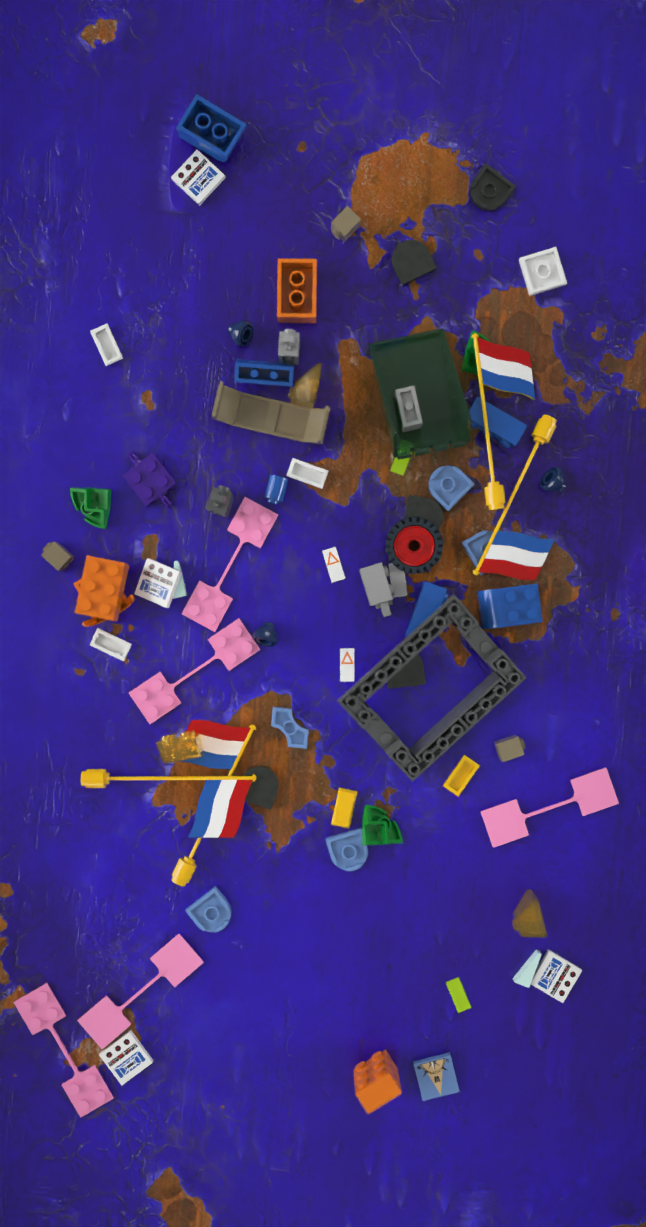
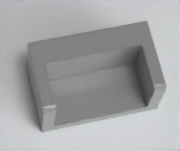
[394,386,423,432]

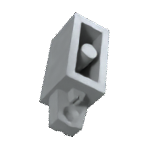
[278,329,300,365]
[359,562,395,617]

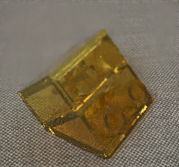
[156,730,204,764]

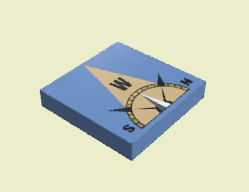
[413,1052,460,1101]

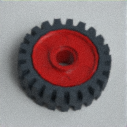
[386,516,443,574]

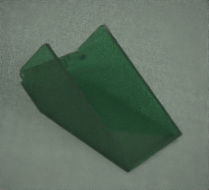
[368,328,471,460]

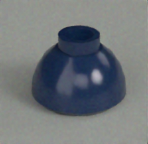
[228,320,254,347]
[540,467,566,492]
[252,622,278,647]

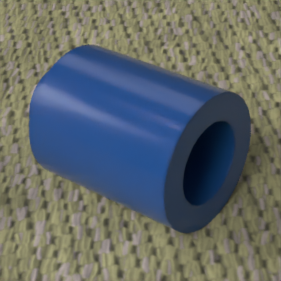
[264,475,288,505]

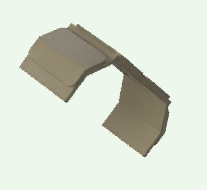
[212,381,330,444]

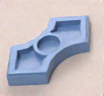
[271,706,309,749]

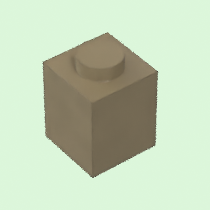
[331,206,361,242]
[41,541,75,572]
[494,735,526,762]

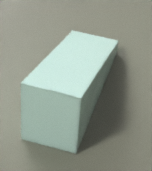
[173,561,187,599]
[512,950,542,988]

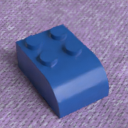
[176,94,247,162]
[477,584,543,629]

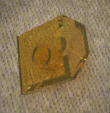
[288,363,322,408]
[512,889,548,938]

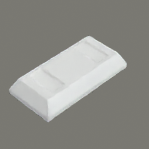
[90,323,123,366]
[286,458,328,489]
[90,628,132,661]

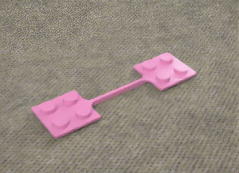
[182,497,278,632]
[129,618,260,724]
[480,767,619,848]
[77,933,204,1049]
[14,983,114,1118]

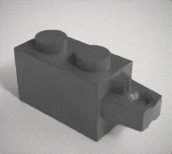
[206,485,235,518]

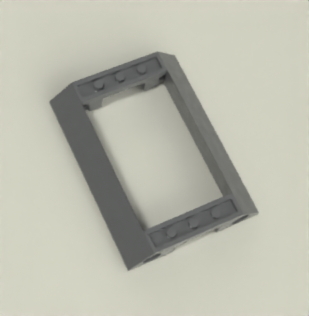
[337,594,526,782]

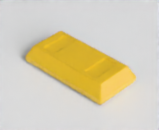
[443,755,480,797]
[331,787,358,829]

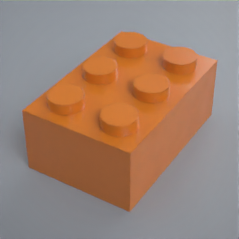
[277,259,317,323]
[75,555,129,622]
[353,1049,402,1114]

